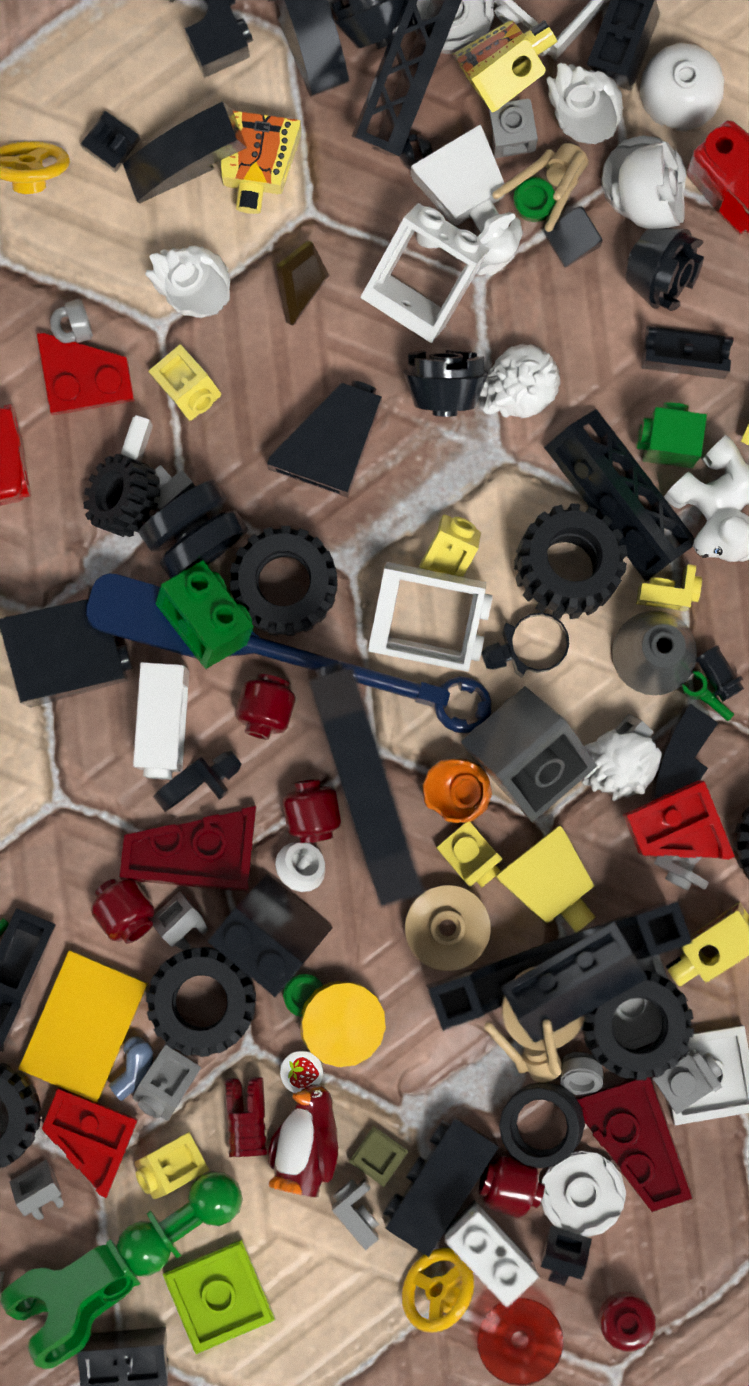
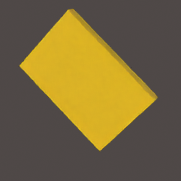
[18,950,149,1103]

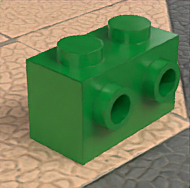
[636,402,707,469]
[156,561,254,670]

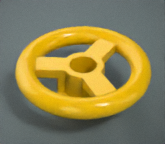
[0,141,70,194]
[402,1247,474,1333]

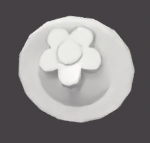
[275,842,326,892]

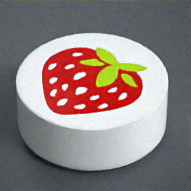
[280,1050,323,1093]

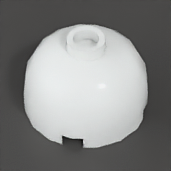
[640,43,725,131]
[612,142,685,229]

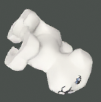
[664,435,749,562]

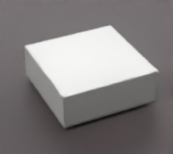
[121,415,153,462]

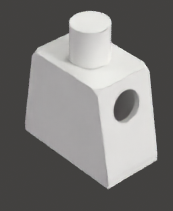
[411,125,505,233]

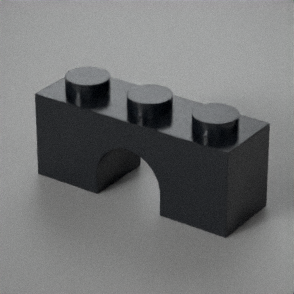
[169,0,253,78]

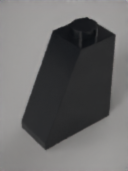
[267,380,382,498]

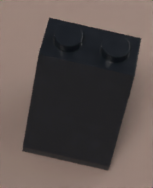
[0,599,133,708]
[207,873,333,997]

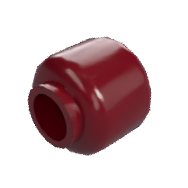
[235,673,296,740]
[283,779,341,843]
[91,879,155,944]
[478,1155,545,1218]
[598,1291,656,1352]

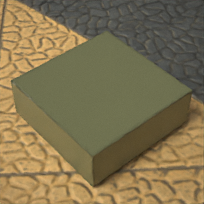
[349,1126,409,1187]

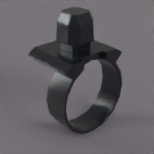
[481,612,570,678]
[153,751,242,812]

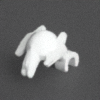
[417,212,523,276]

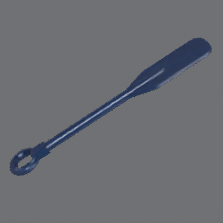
[86,573,492,734]

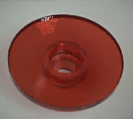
[477,1297,564,1386]

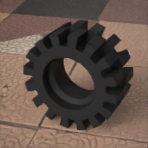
[83,454,161,537]

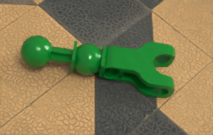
[0,1171,243,1369]

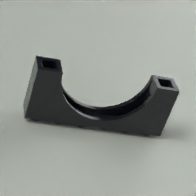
[426,900,692,1031]

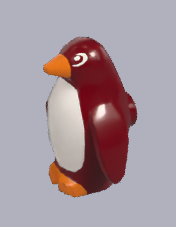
[268,1084,339,1197]

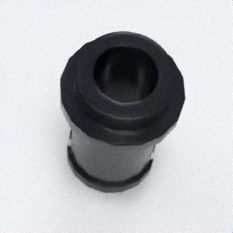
[696,645,744,702]

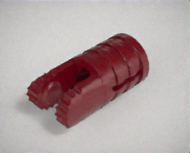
[225,1077,267,1157]

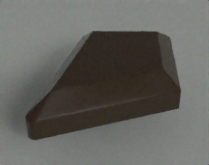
[276,240,329,326]

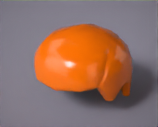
[422,758,492,823]

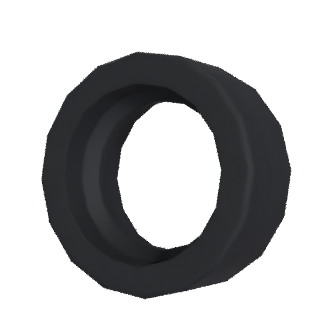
[499,1082,585,1168]

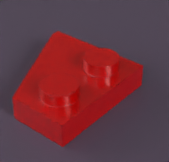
[623,780,735,860]
[41,1087,139,1198]

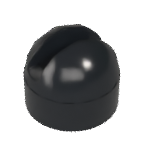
[399,134,433,170]

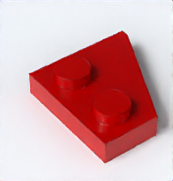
[37,333,135,416]

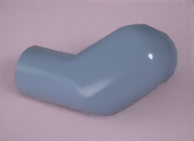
[109,1036,153,1101]

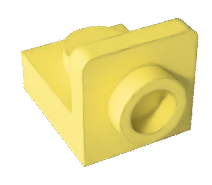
[148,344,221,421]
[419,514,481,577]
[636,564,702,611]
[436,822,502,888]
[134,1132,209,1200]

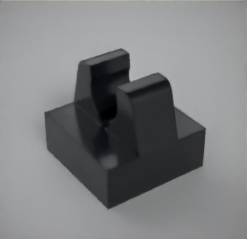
[80,111,140,172]
[540,1226,592,1286]

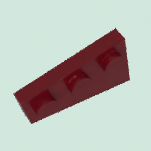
[119,806,257,892]
[576,1077,693,1212]

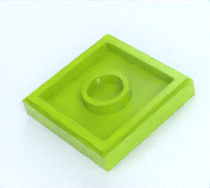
[162,1239,276,1354]

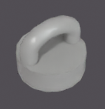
[50,299,93,343]
[561,1052,603,1096]

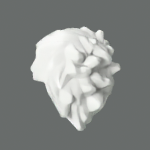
[546,63,623,145]
[145,246,230,318]
[480,344,561,418]
[581,729,662,801]

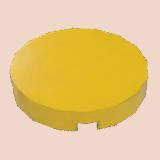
[300,981,386,1067]

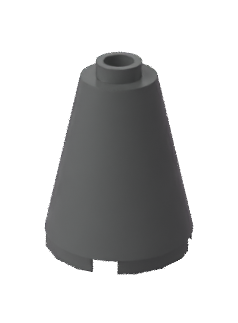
[612,611,697,695]

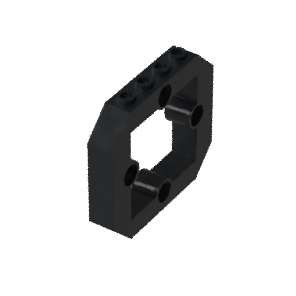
[309,663,424,907]

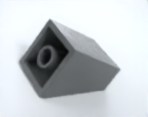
[461,686,597,823]

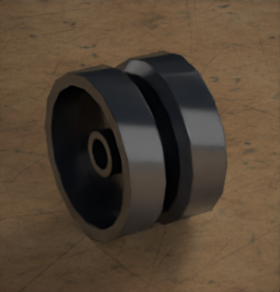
[138,479,249,579]

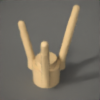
[492,143,588,232]
[484,1020,562,1083]

